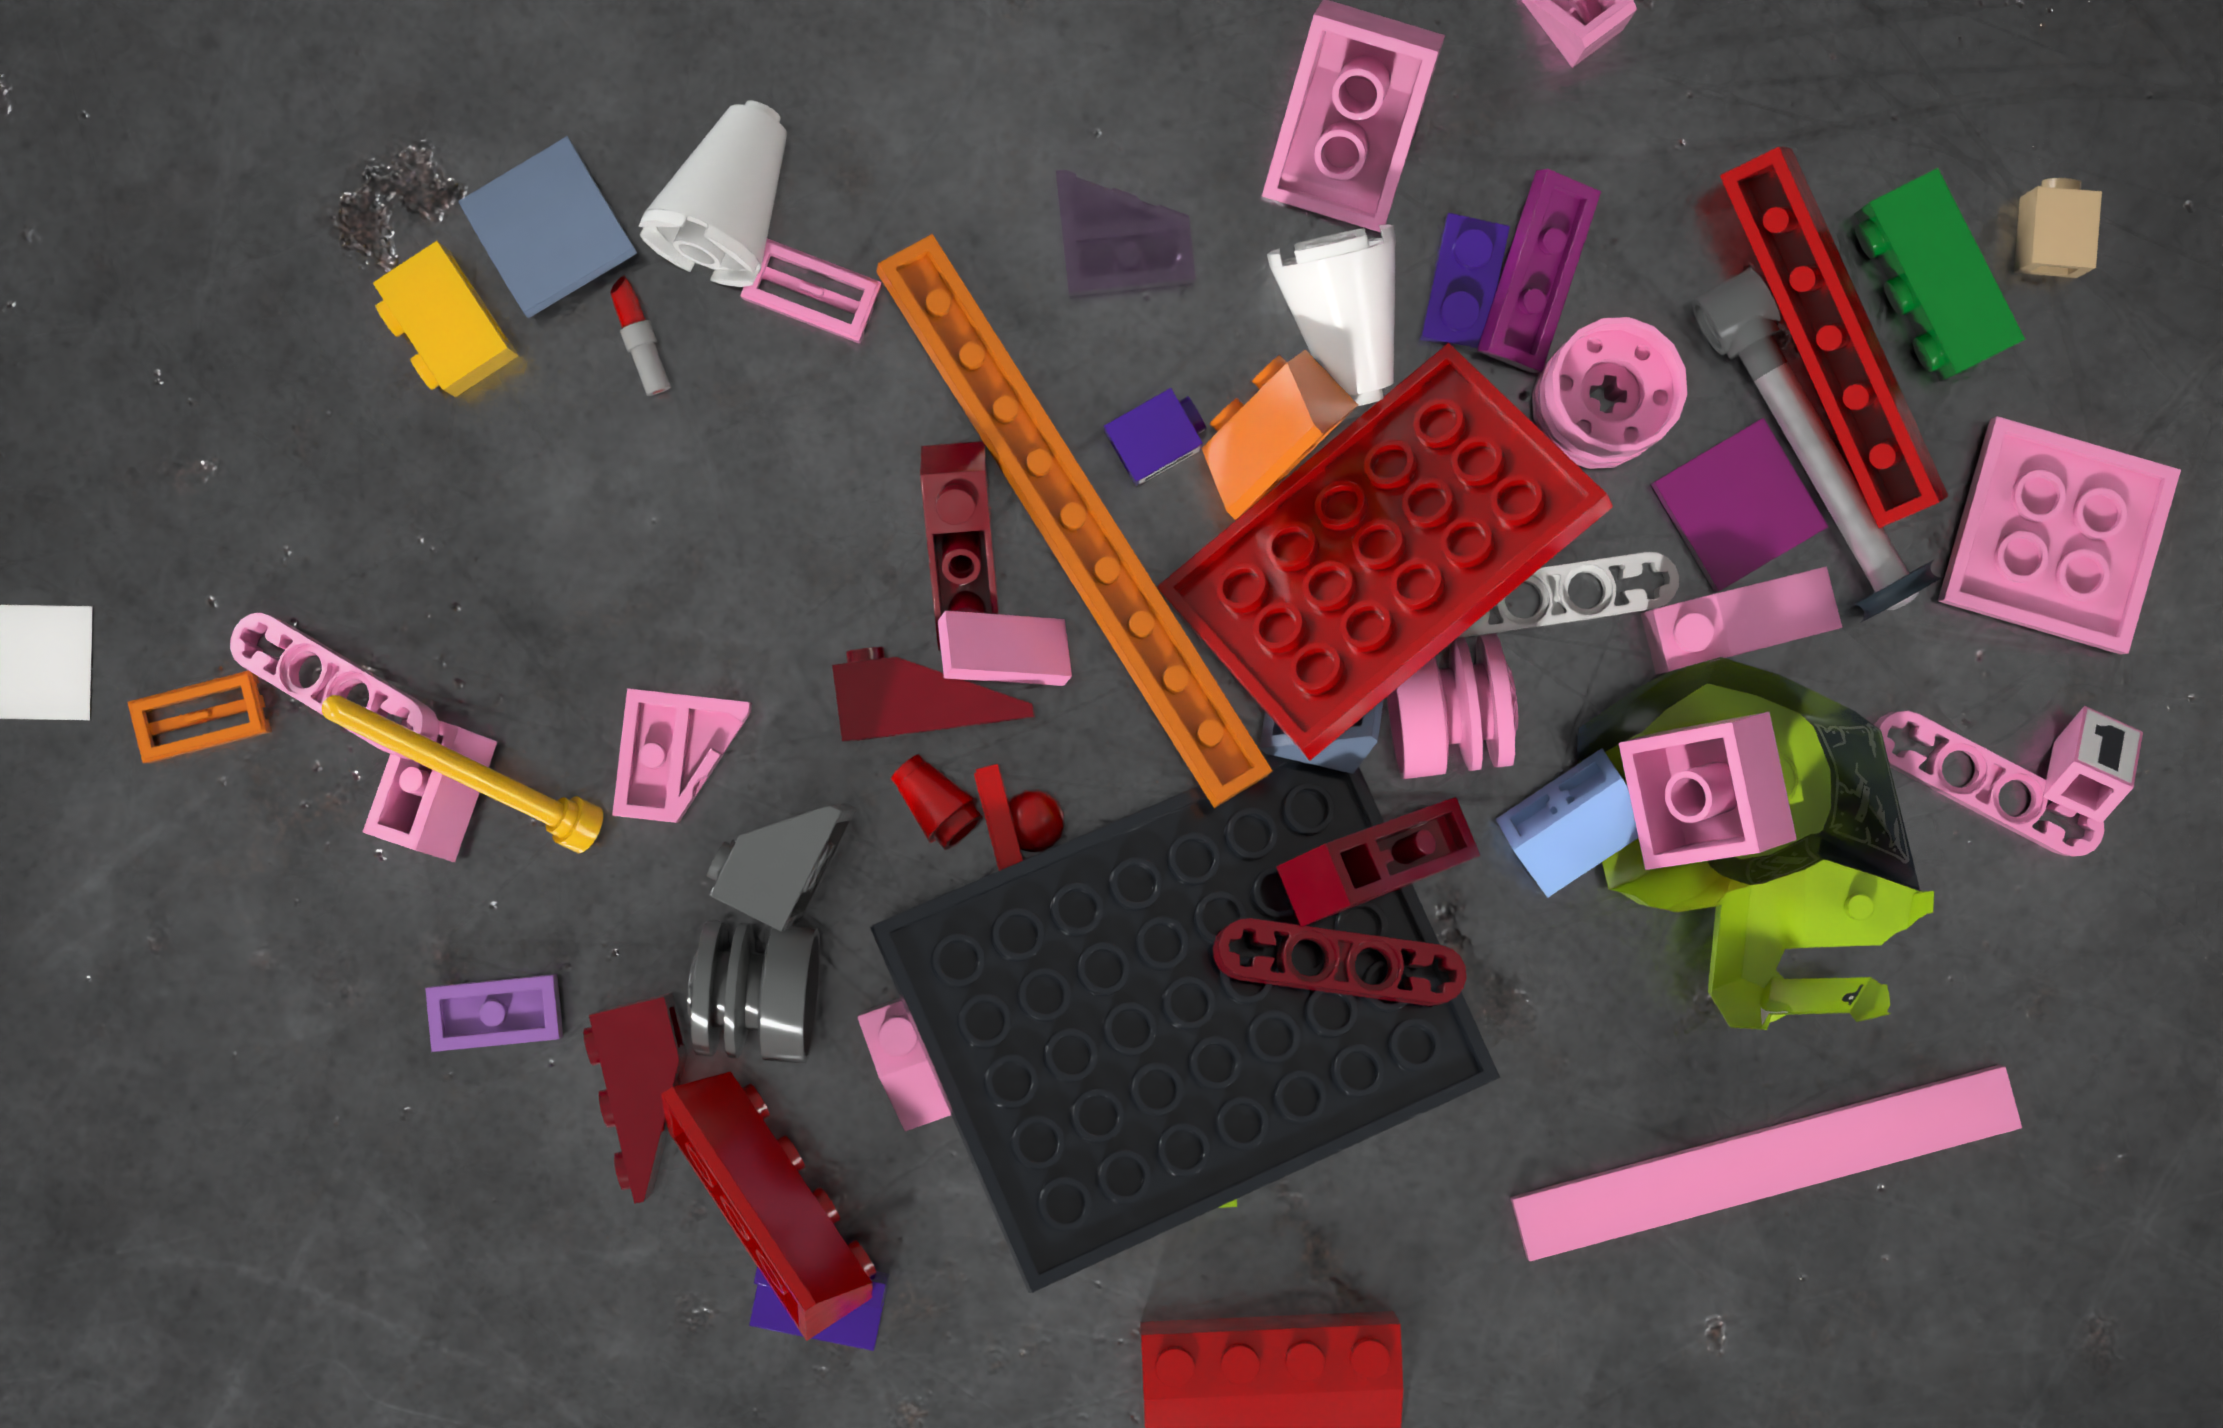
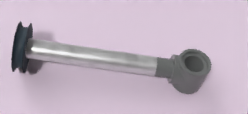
[1692,268,1944,623]

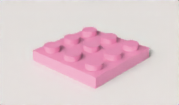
[1938,416,2181,654]

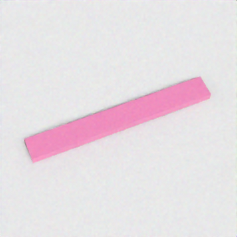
[1510,1064,2022,1262]

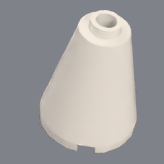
[639,101,787,287]
[1267,224,1396,406]

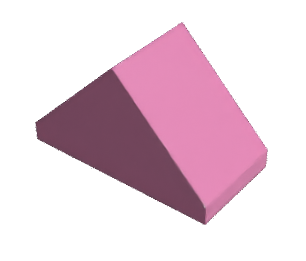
[1522,0,1637,68]

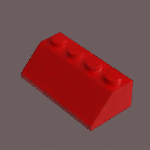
[661,1071,876,1341]
[1140,1311,1403,1428]

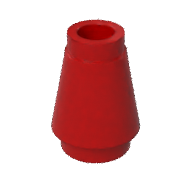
[891,754,983,850]

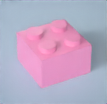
[1618,712,1797,870]

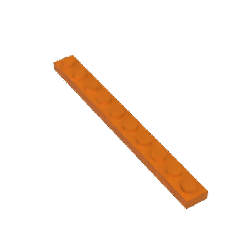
[876,234,1273,808]

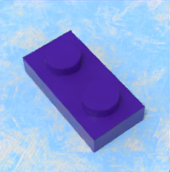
[1419,213,1510,353]

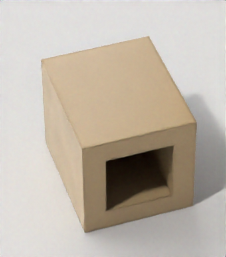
[2014,178,2102,278]

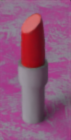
[610,275,671,396]

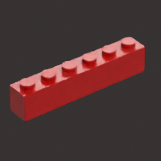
[1720,146,1949,528]

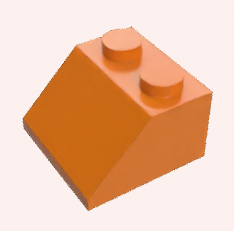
[1201,349,1358,520]

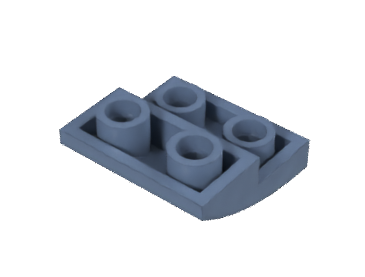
[458,136,637,318]

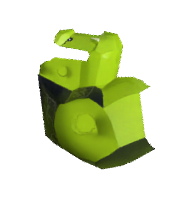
[1577,657,1934,1030]

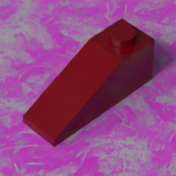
[832,647,1035,742]
[1276,797,1481,927]

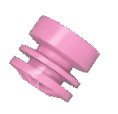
[1532,317,1687,469]
[1387,633,1518,779]

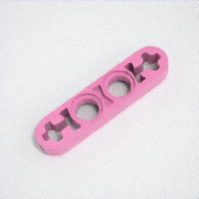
[230,613,439,760]
[1874,711,2105,857]

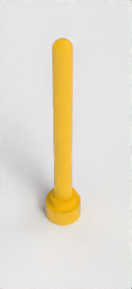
[322,695,603,853]

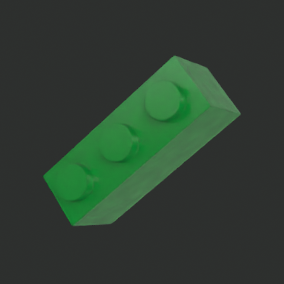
[1855,168,2025,382]

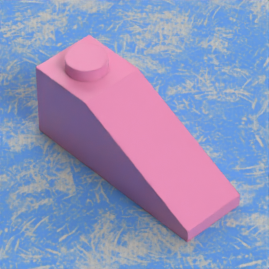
[1640,566,1842,674]

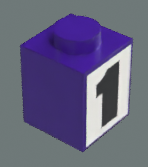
[1104,388,1207,487]

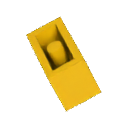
[373,241,519,397]

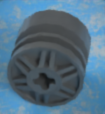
[687,920,820,1064]

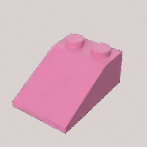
[1262,0,1445,233]

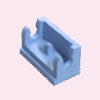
[1496,748,1639,898]

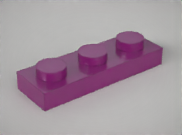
[1477,169,1601,372]

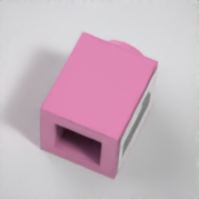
[2043,706,2143,823]

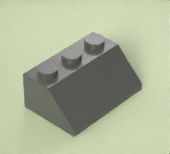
[707,803,857,931]

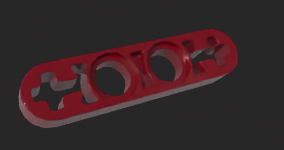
[1213,918,1467,1006]

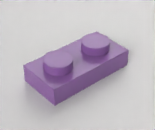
[425,974,563,1052]

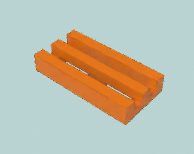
[127,670,272,763]

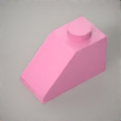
[857,998,951,1131]

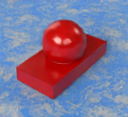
[974,764,1065,871]

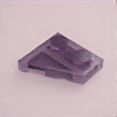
[1056,170,1196,296]

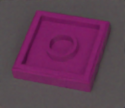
[1651,417,1828,593]

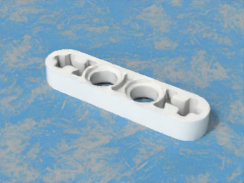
[1457,552,1679,638]

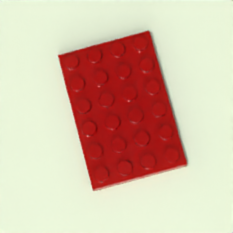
[1157,342,1613,761]

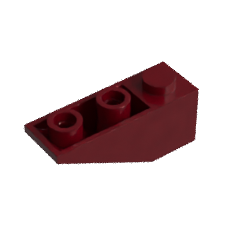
[920,441,999,651]
[583,992,688,1204]

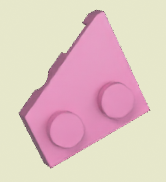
[612,688,752,823]

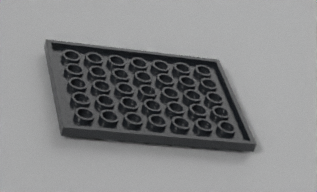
[870,755,1500,1293]

